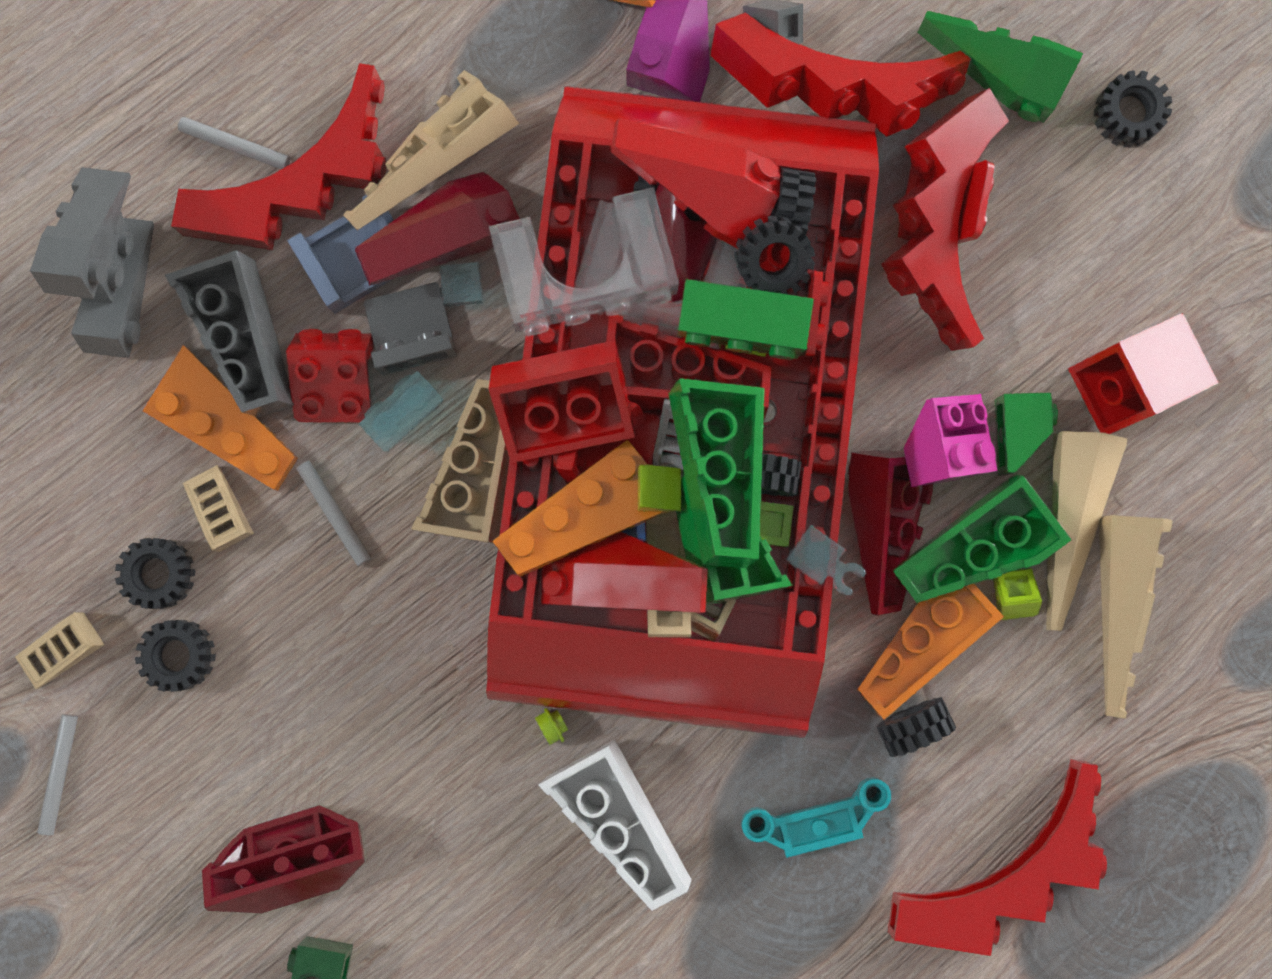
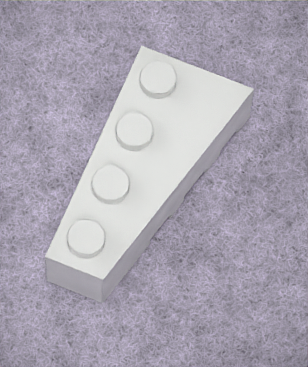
[538,739,691,911]

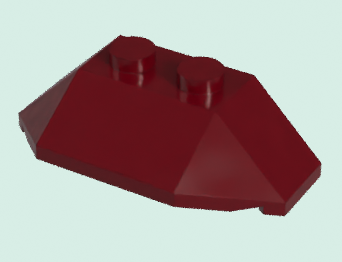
[202,805,365,914]

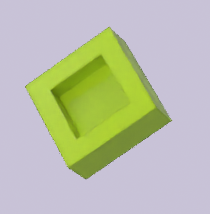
[760,502,794,548]

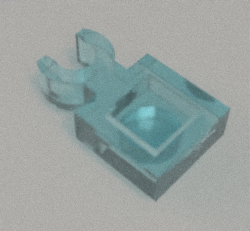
[785,525,866,596]

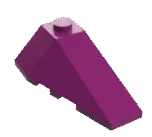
[626,0,710,102]

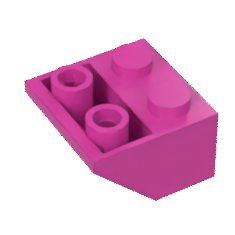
[903,394,998,487]

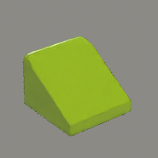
[638,465,681,511]
[993,568,1042,620]

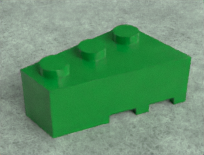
[677,279,814,360]
[676,476,792,605]

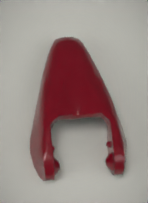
[653,184,718,304]

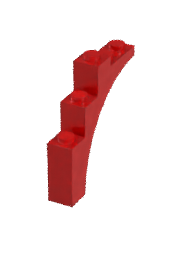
[710,12,971,137]
[171,63,386,250]
[881,88,1009,351]
[887,759,1107,956]

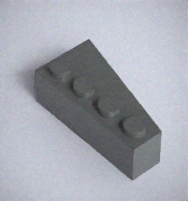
[165,250,294,417]

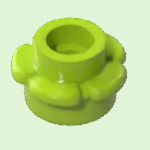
[535,708,568,745]

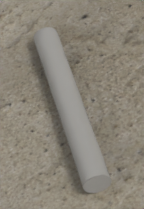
[178,117,291,169]
[296,461,371,567]
[37,714,78,835]

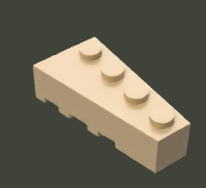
[411,379,510,544]

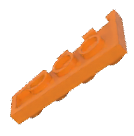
[142,345,298,491]
[492,440,671,577]
[857,584,1004,720]

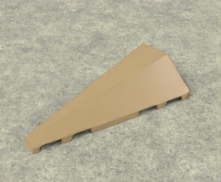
[343,70,519,230]
[1046,431,1127,631]
[1099,515,1172,719]

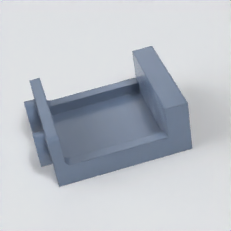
[287,195,394,314]

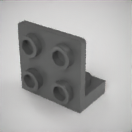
[364,282,458,376]

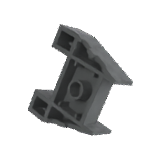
[30,167,154,358]

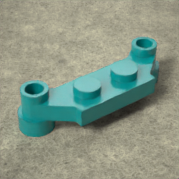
[741,777,891,858]

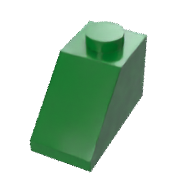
[994,393,1058,476]

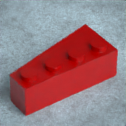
[606,312,772,421]

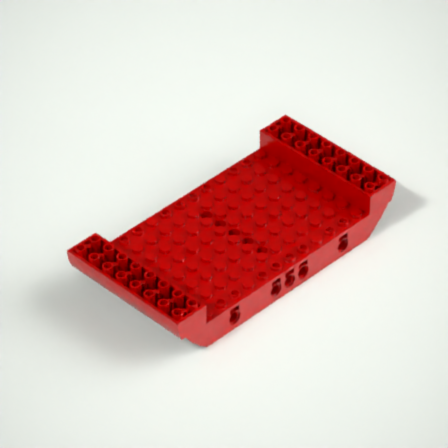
[486,86,879,738]

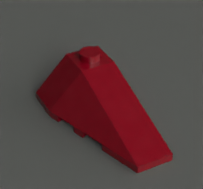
[355,171,523,286]
[848,450,934,616]

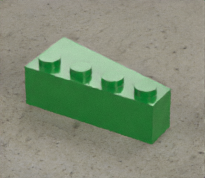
[668,378,765,568]

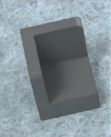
[743,0,803,44]

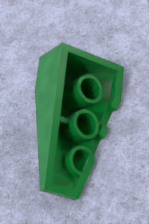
[917,11,1083,123]
[892,474,1072,603]

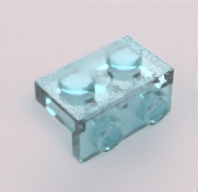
[359,371,443,452]

